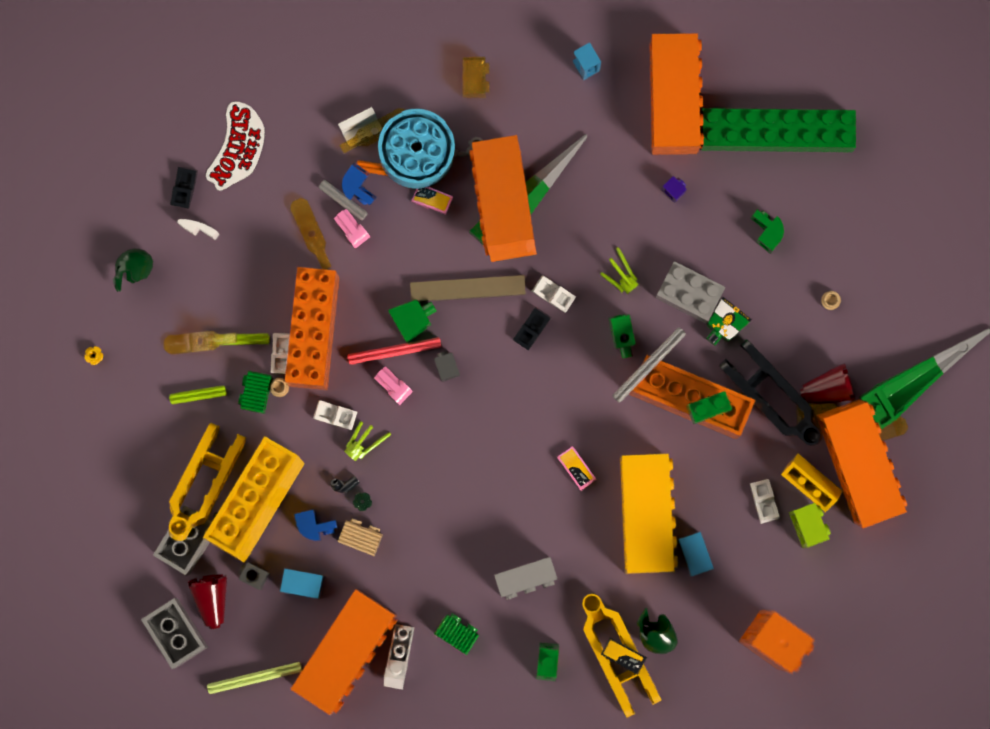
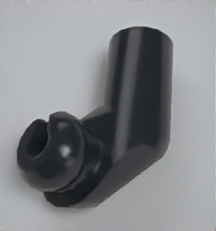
[330,476,360,493]

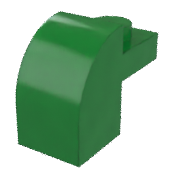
[750,209,784,254]

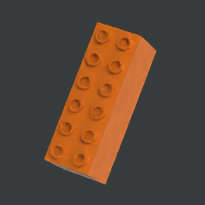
[650,33,704,155]
[469,135,537,262]
[285,267,340,390]
[629,355,755,439]
[816,399,907,528]
[291,589,398,715]
[738,610,815,673]

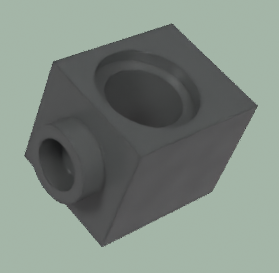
[434,351,460,382]
[238,562,270,590]

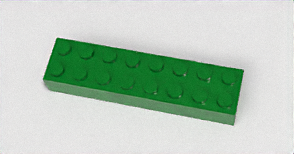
[701,108,856,152]

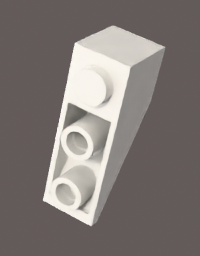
[384,624,414,690]

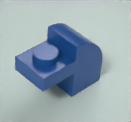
[342,162,377,205]
[294,510,338,541]

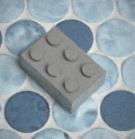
[656,261,726,324]
[153,505,213,576]
[494,557,557,600]
[141,598,208,669]

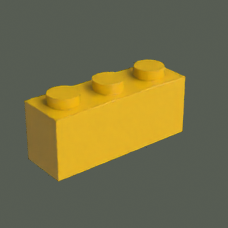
[781,453,842,513]

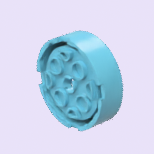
[378,109,455,189]

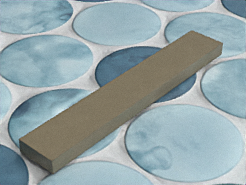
[410,275,526,302]

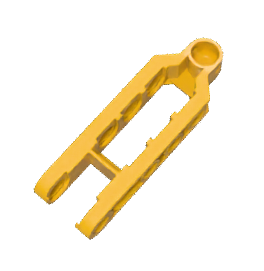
[169,423,246,541]
[582,594,662,718]

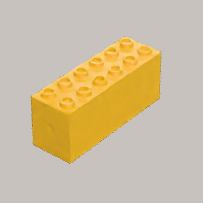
[203,436,305,563]
[620,454,678,574]

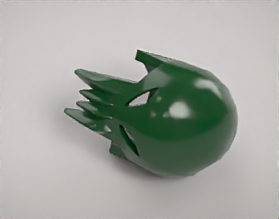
[113,248,154,292]
[637,608,678,654]

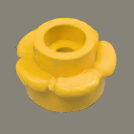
[84,346,103,365]

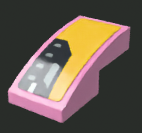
[411,187,453,215]
[557,446,596,491]

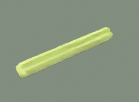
[207,662,302,694]

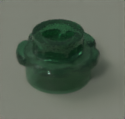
[353,492,372,511]

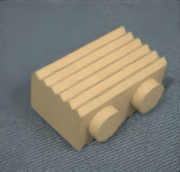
[338,519,383,556]

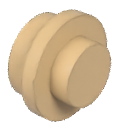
[821,291,841,310]
[270,378,289,397]

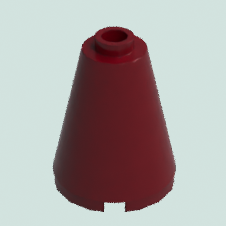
[800,363,855,403]
[188,574,227,629]

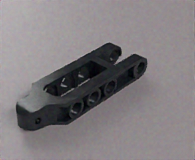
[719,339,823,446]

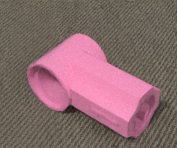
[334,209,370,249]
[374,366,413,405]

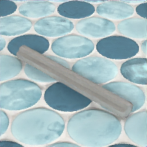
[613,328,686,402]

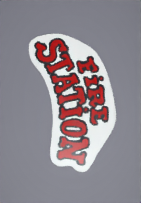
[206,102,264,191]

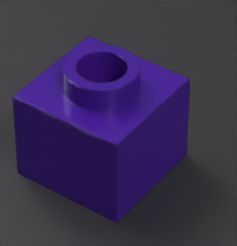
[661,176,687,203]

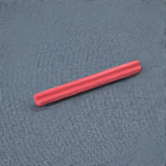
[347,337,441,365]

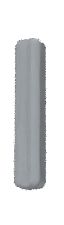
[319,180,367,221]

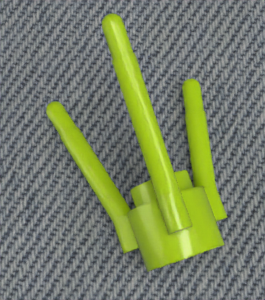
[600,247,639,294]
[344,421,391,461]

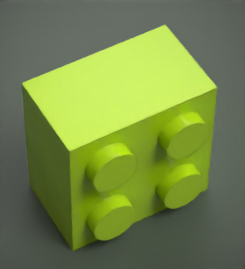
[789,503,831,548]

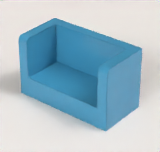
[573,42,601,80]
[678,532,714,577]
[280,569,324,599]

